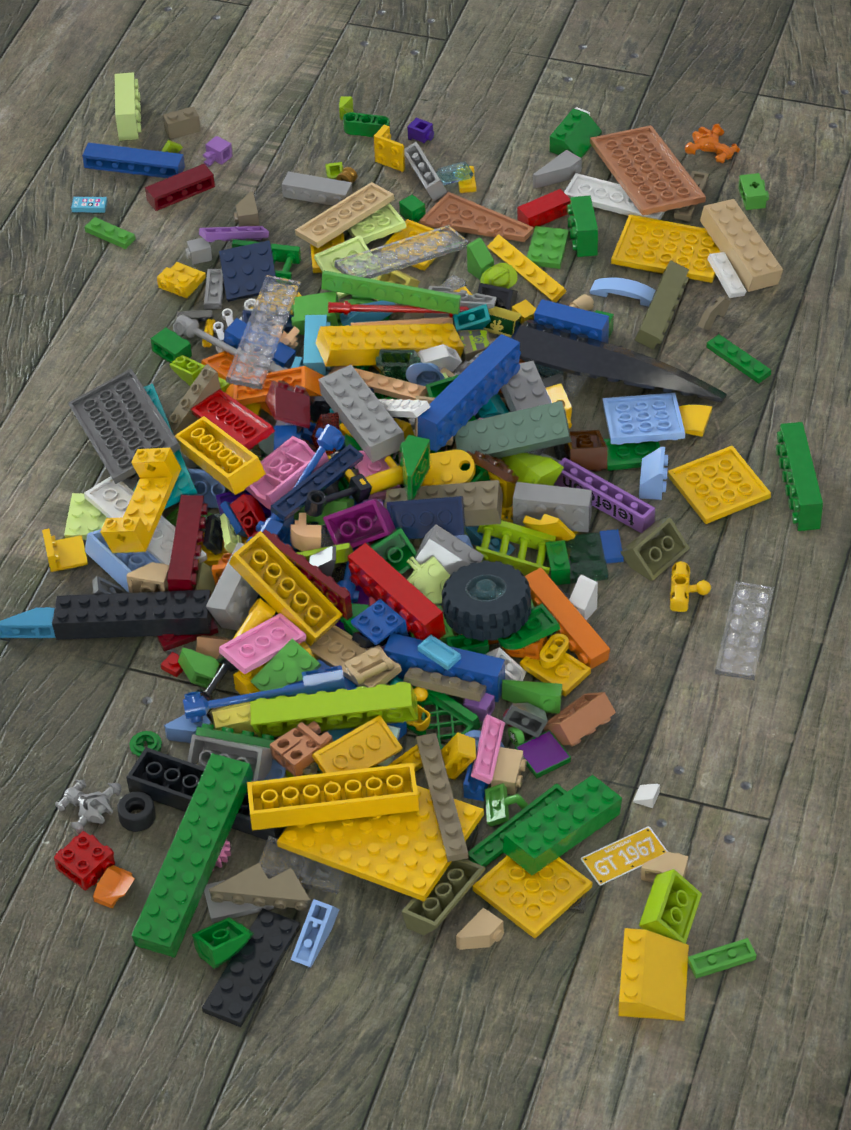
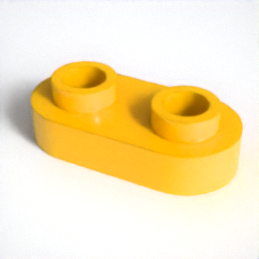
[540,634,569,667]

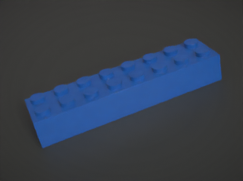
[418,334,521,452]

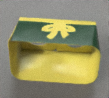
[483,306,521,338]

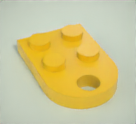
[421,450,476,486]

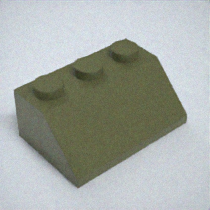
[620,517,690,581]

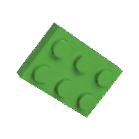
[527,226,569,269]
[251,638,321,699]

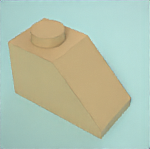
[641,852,688,882]
[456,908,504,950]

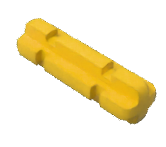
[202,319,216,348]

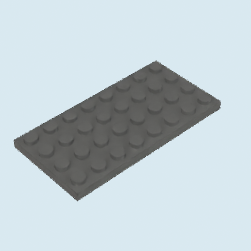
[68,369,181,484]

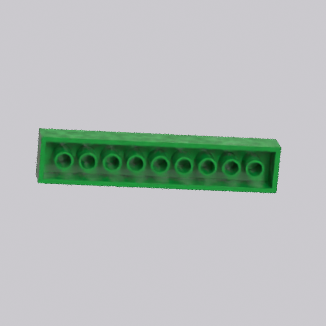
[131,753,254,958]

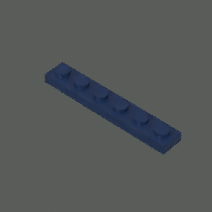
[270,444,364,522]

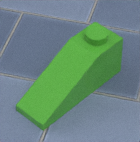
[502,680,562,713]

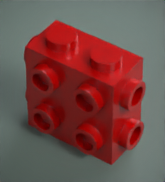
[54,831,115,891]

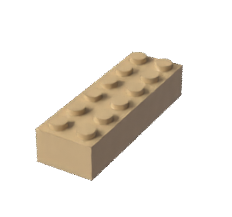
[700,199,783,292]

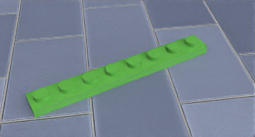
[321,270,461,314]

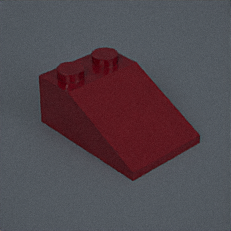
[265,380,310,429]

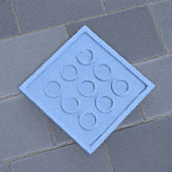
[603,393,685,445]

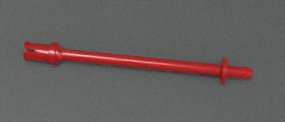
[328,301,469,318]

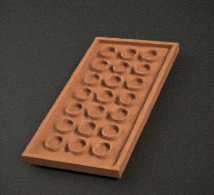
[590,125,706,215]

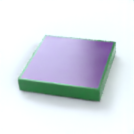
[515,730,571,779]

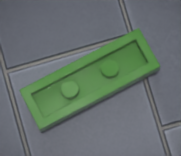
[84,217,136,249]
[688,938,757,979]

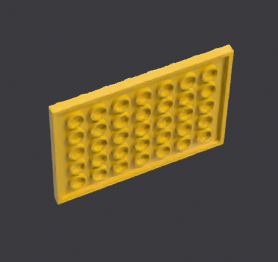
[277,786,484,901]

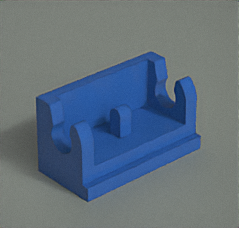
[463,761,489,801]

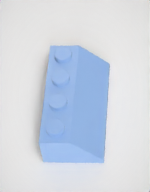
[85,529,161,593]

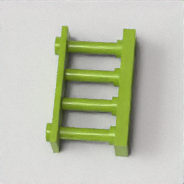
[475,520,556,576]

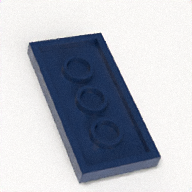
[387,496,466,539]

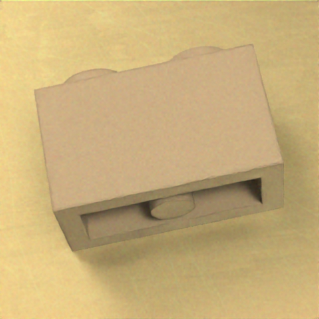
[491,747,527,795]

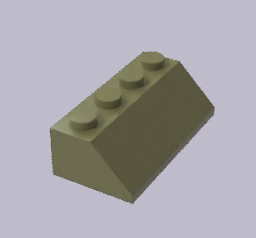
[401,859,485,935]

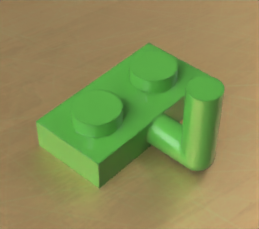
[485,783,528,827]

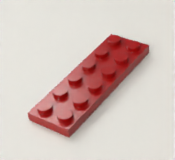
[190,389,275,450]

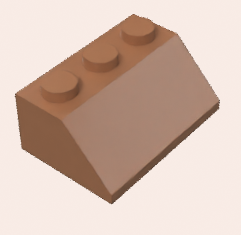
[543,692,616,746]

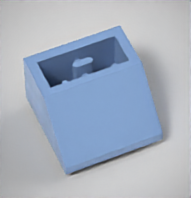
[639,447,668,500]

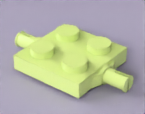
[407,556,450,606]

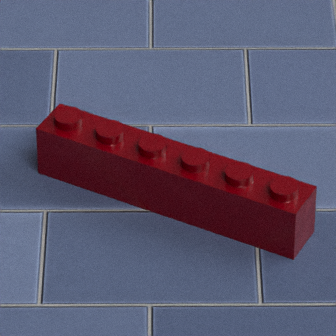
[167,495,208,591]

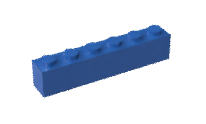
[82,143,185,178]

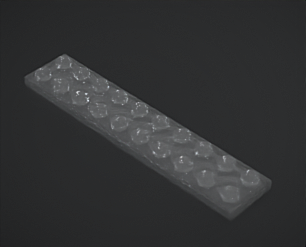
[226,275,301,390]

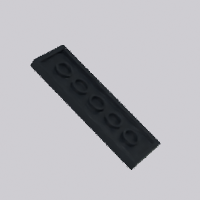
[202,908,301,1027]

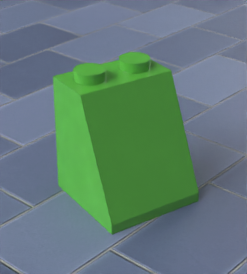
[291,291,343,335]

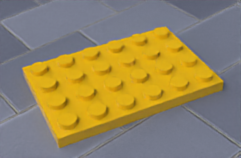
[611,214,721,283]

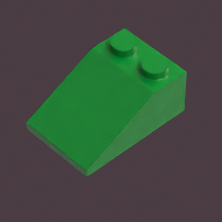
[400,435,430,500]

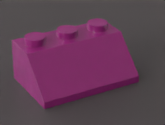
[323,498,395,548]

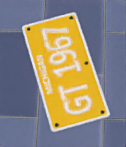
[581,826,668,885]

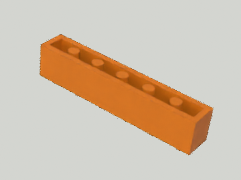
[525,568,610,669]

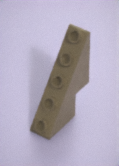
[168,364,221,436]
[209,863,311,911]

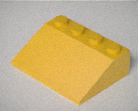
[618,928,689,1021]

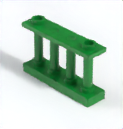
[232,239,301,287]

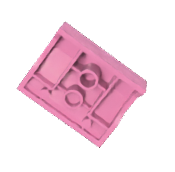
[245,436,329,509]

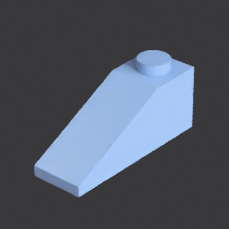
[291,899,339,967]

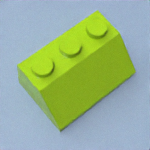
[639,869,702,944]

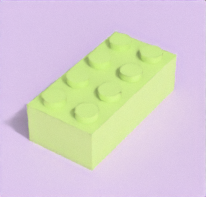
[114,72,142,141]

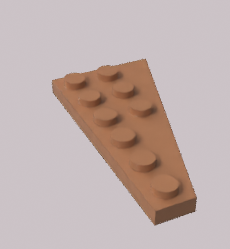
[420,192,534,242]

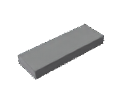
[204,269,224,309]

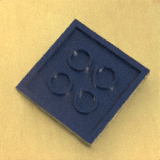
[219,240,279,302]

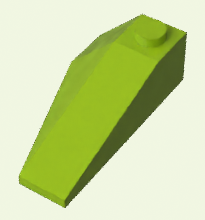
[502,453,564,486]

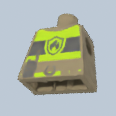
[458,329,497,361]

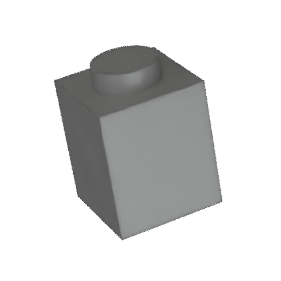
[185,237,212,265]

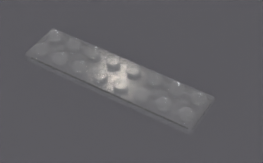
[334,225,469,279]

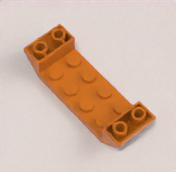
[225,366,324,406]

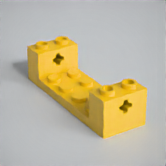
[100,448,182,553]

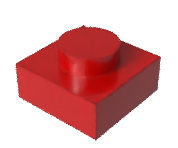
[160,652,183,677]

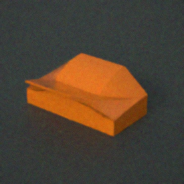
[93,865,135,909]

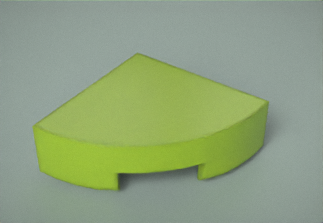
[161,140,183,153]

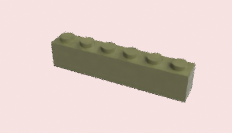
[634,260,689,349]

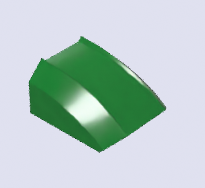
[192,917,254,969]

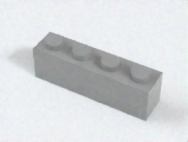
[404,142,447,202]
[282,171,353,206]

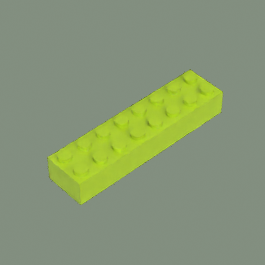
[250,682,418,737]

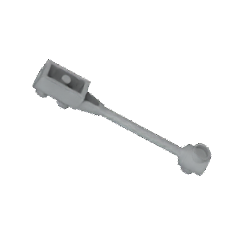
[173,315,288,376]

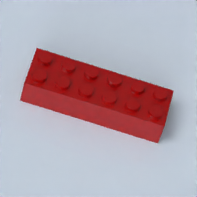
[348,543,446,640]

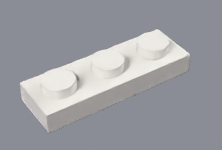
[707,252,747,298]

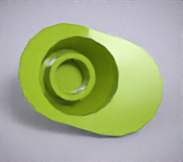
[480,263,518,289]

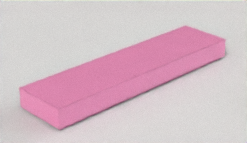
[471,714,505,784]

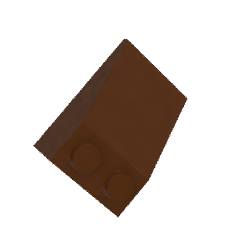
[564,430,607,471]

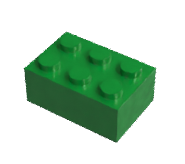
[567,195,598,257]

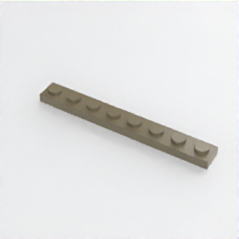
[416,733,469,862]

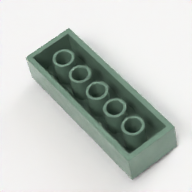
[455,401,572,458]

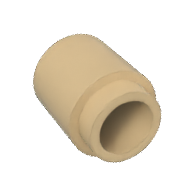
[569,294,594,311]

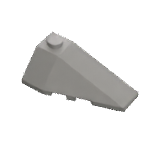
[424,286,497,318]

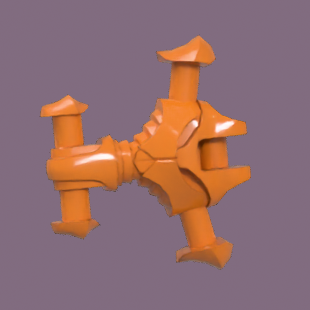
[685,124,740,163]

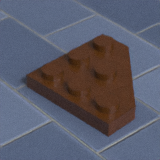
[467,450,519,484]

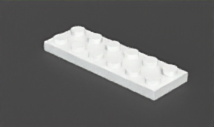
[564,173,665,220]

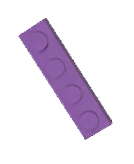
[199,226,269,242]

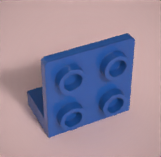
[351,599,408,645]

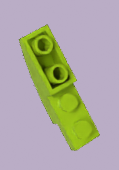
[169,355,230,392]

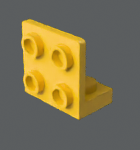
[374,125,405,172]
[42,528,88,572]

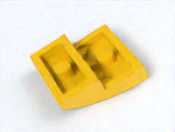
[679,405,712,437]
[523,514,576,541]

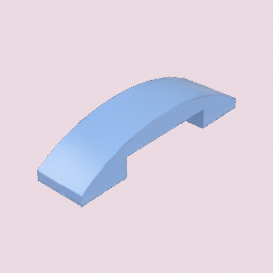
[590,278,656,307]

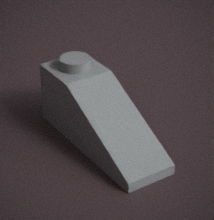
[533,150,582,189]

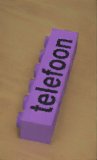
[554,458,655,533]

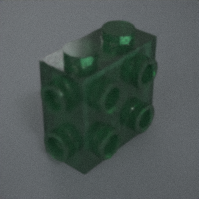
[376,349,422,382]

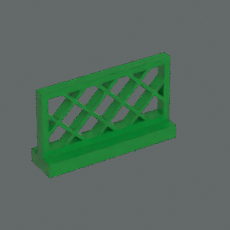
[407,686,481,750]

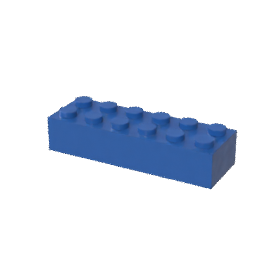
[383,633,505,702]

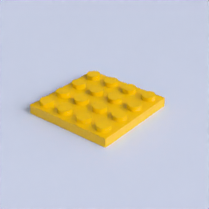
[668,446,771,524]
[473,856,592,939]

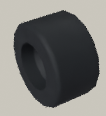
[117,792,156,832]

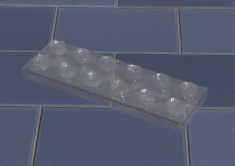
[715,581,774,680]

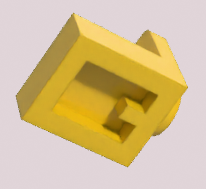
[457,166,476,193]

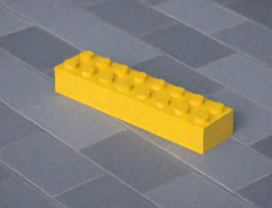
[315,323,464,367]
[247,763,419,830]

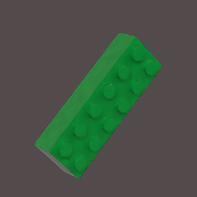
[776,422,823,531]
[503,775,622,876]

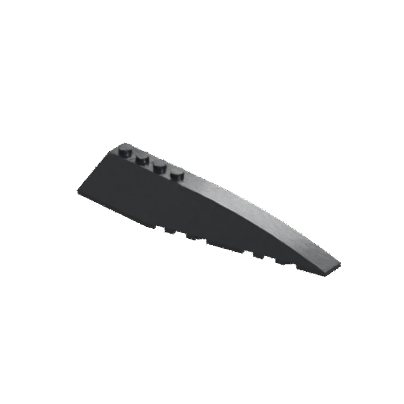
[513,320,727,403]

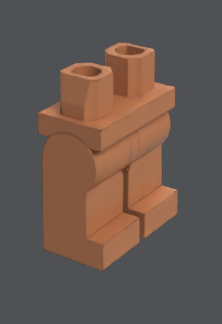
[270,721,333,777]

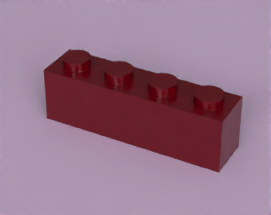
[145,164,215,211]

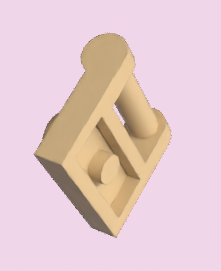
[344,645,394,686]

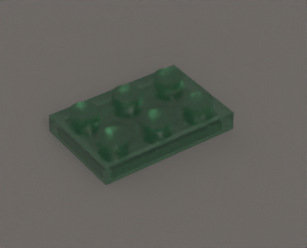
[565,532,609,584]

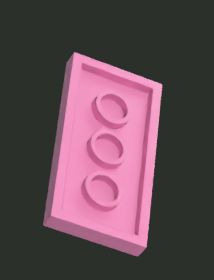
[219,613,306,674]

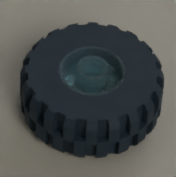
[442,561,531,641]

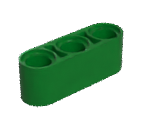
[343,112,390,137]

